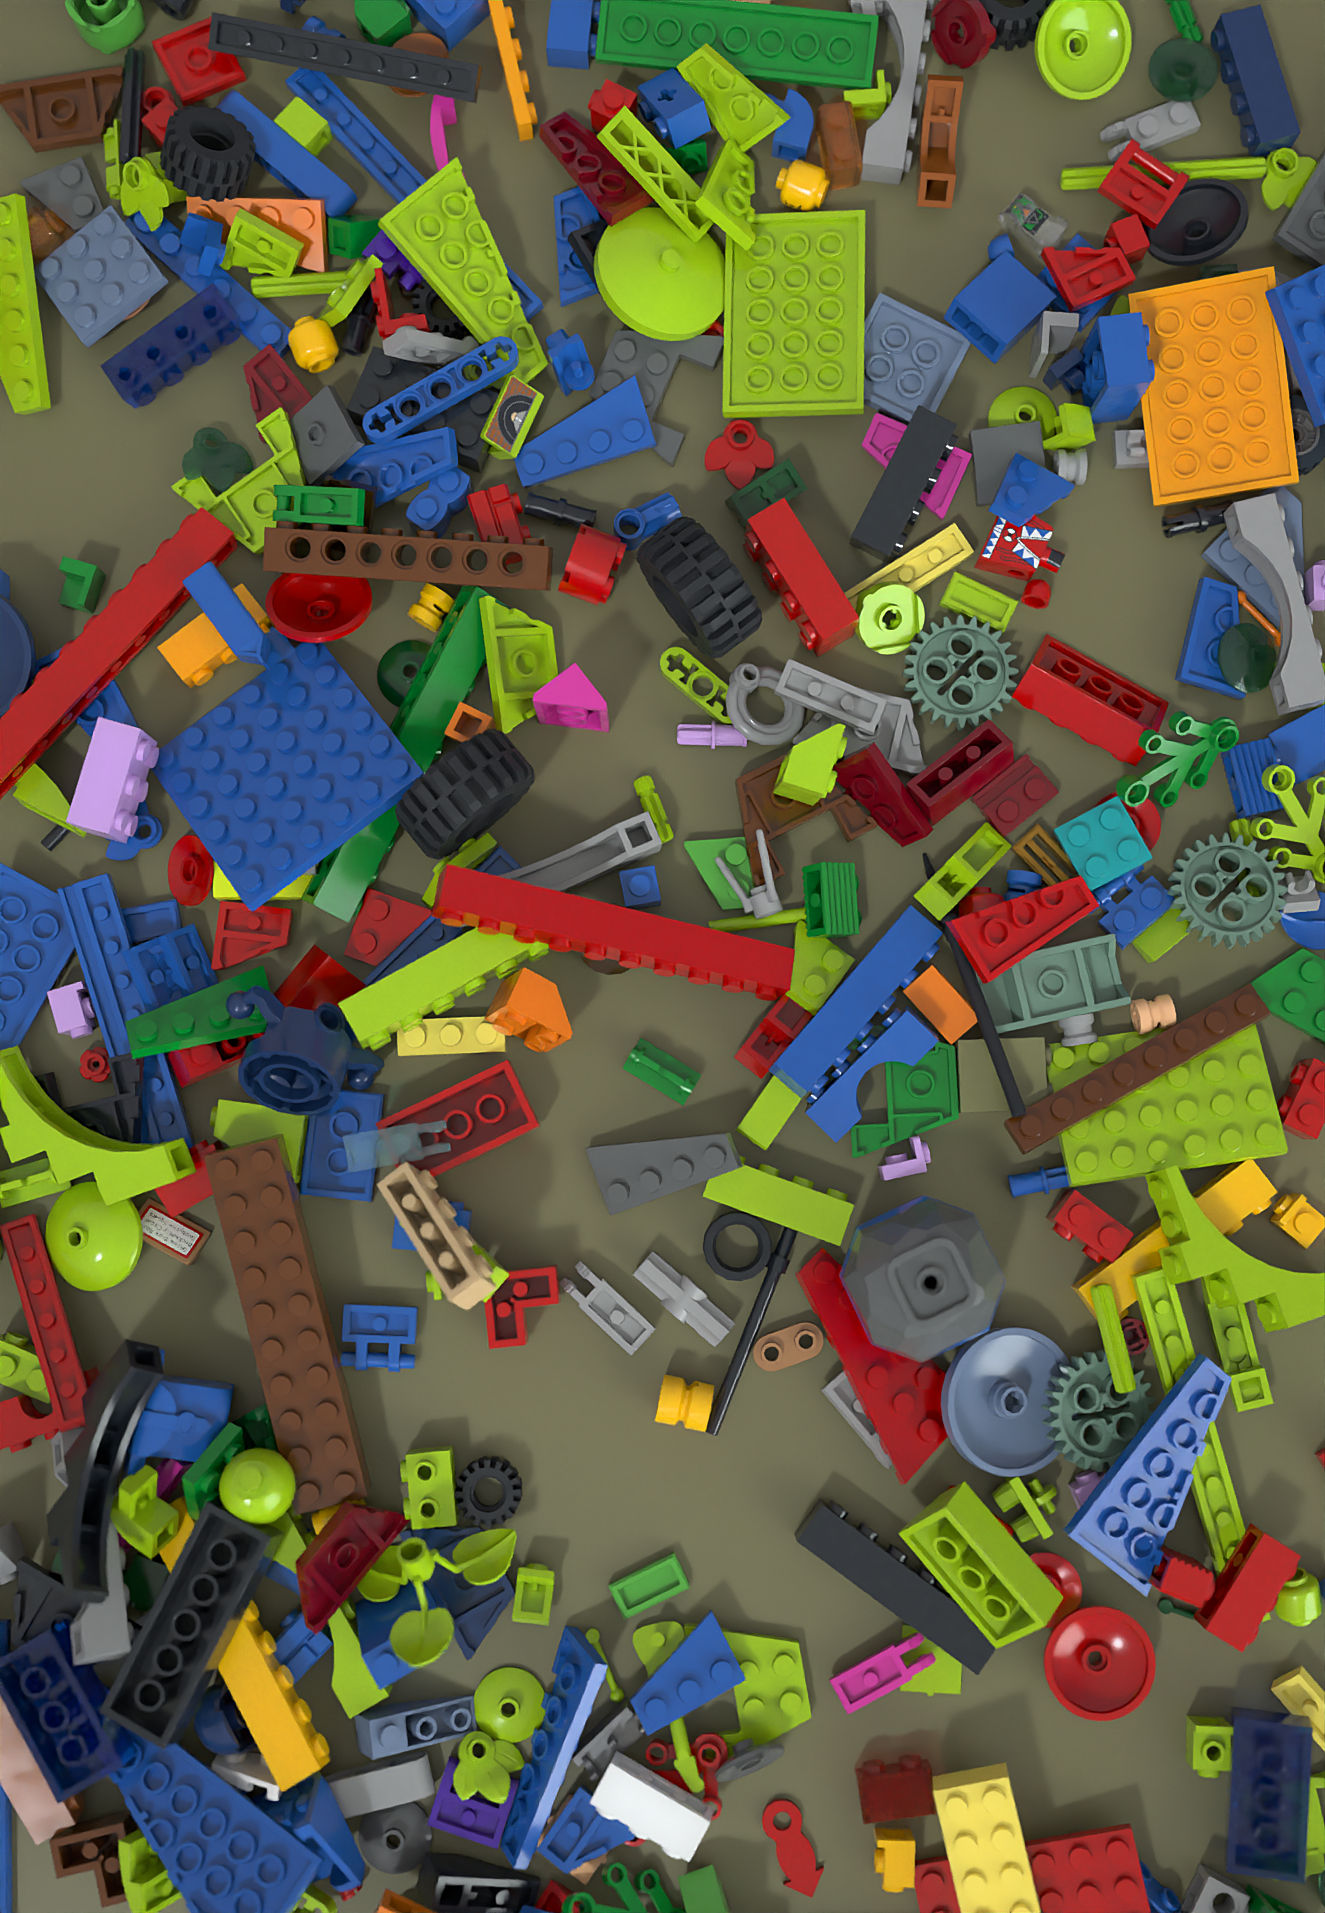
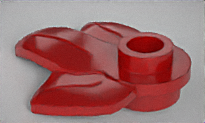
[704,419,774,490]

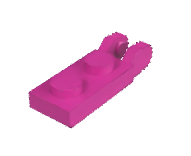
[829,1631,936,1714]

